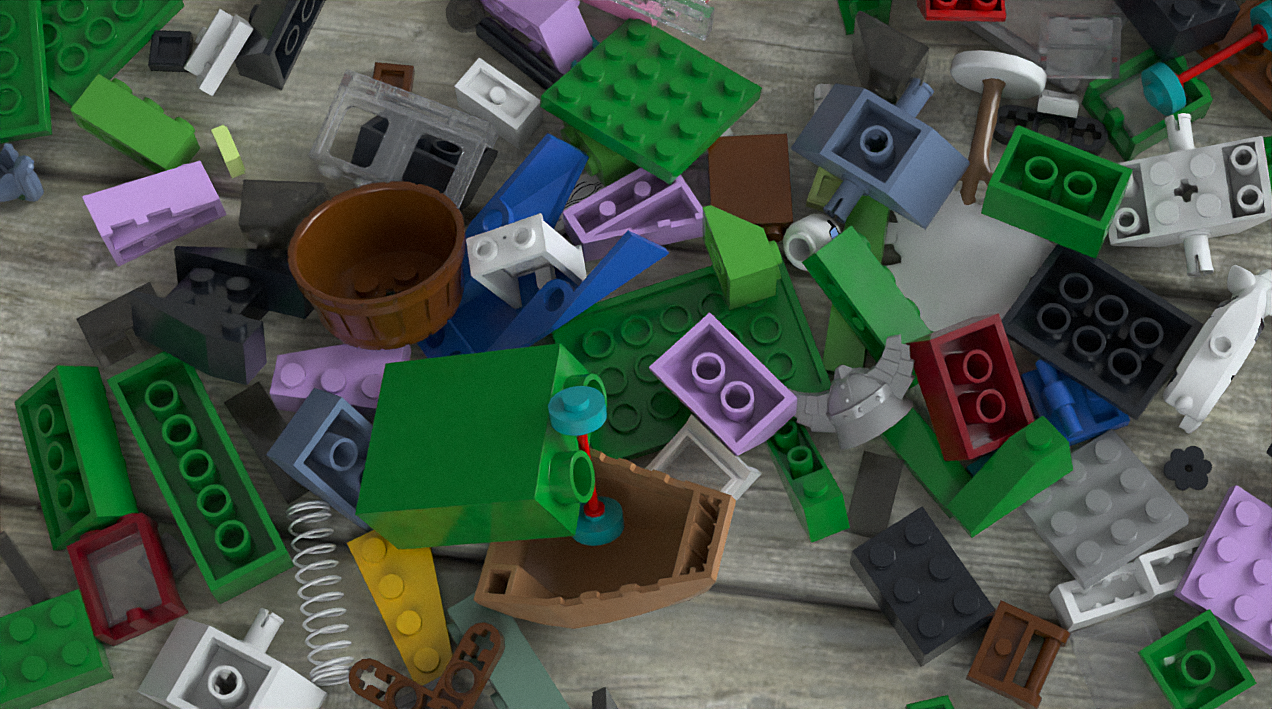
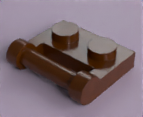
[966,600,1070,709]

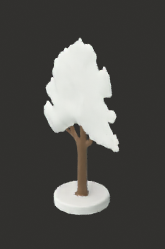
[885,50,1055,332]

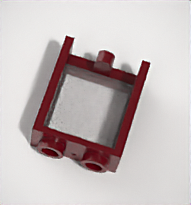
[67,512,188,647]

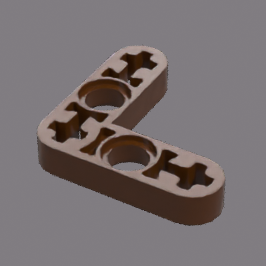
[349,622,505,709]

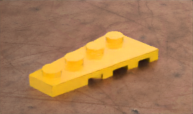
[347,530,457,686]

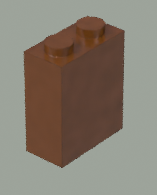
[707,133,793,242]

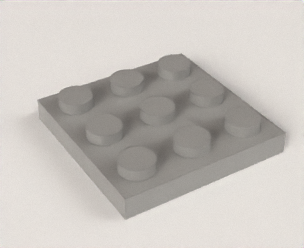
[1017,429,1189,590]

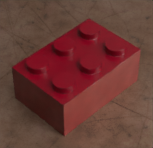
[906,313,1034,461]

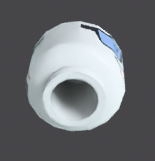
[783,214,841,271]

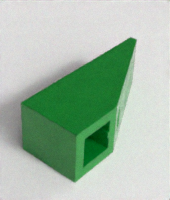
[765,416,850,543]

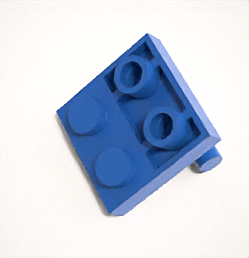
[1020,359,1130,446]

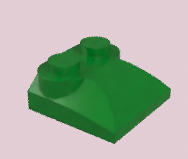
[1137,609,1257,709]

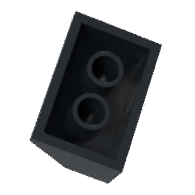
[234,0,326,90]
[349,104,498,212]

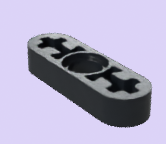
[993,105,1108,156]

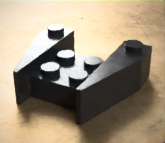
[129,246,314,385]

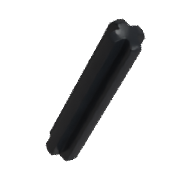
[476,17,564,91]

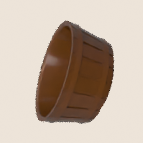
[288,181,466,350]

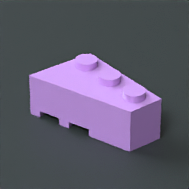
[476,0,594,75]
[82,161,227,267]
[562,168,703,262]
[269,344,411,423]

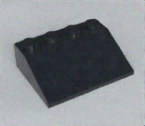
[1002,244,1204,421]

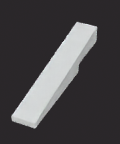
[1049,536,1204,632]

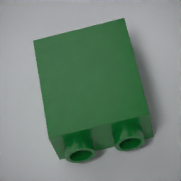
[355,343,607,550]

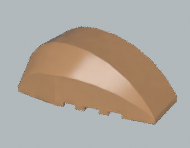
[474,448,736,629]

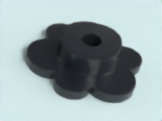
[1163,446,1212,491]

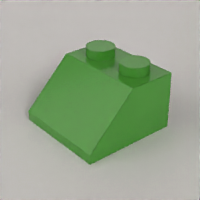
[703,205,782,310]

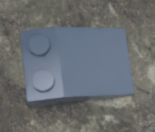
[266,388,374,533]

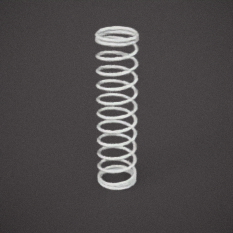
[285,500,354,686]

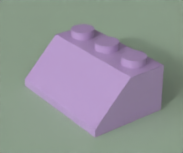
[649,312,797,456]

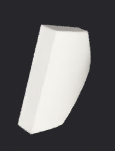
[184,9,253,96]

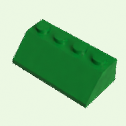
[14,365,138,551]

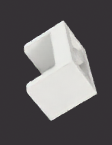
[454,58,544,150]

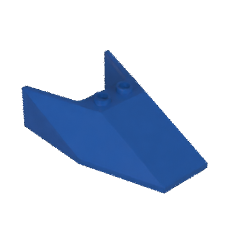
[417,133,669,358]

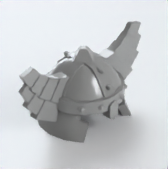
[788,334,915,450]

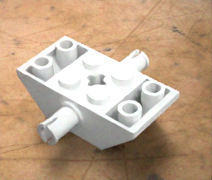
[1108,113,1272,277]
[137,608,327,709]

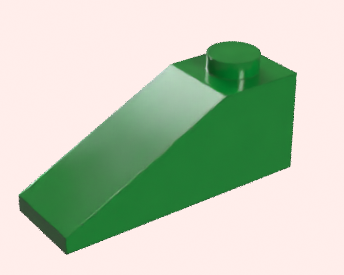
[946,416,1073,538]

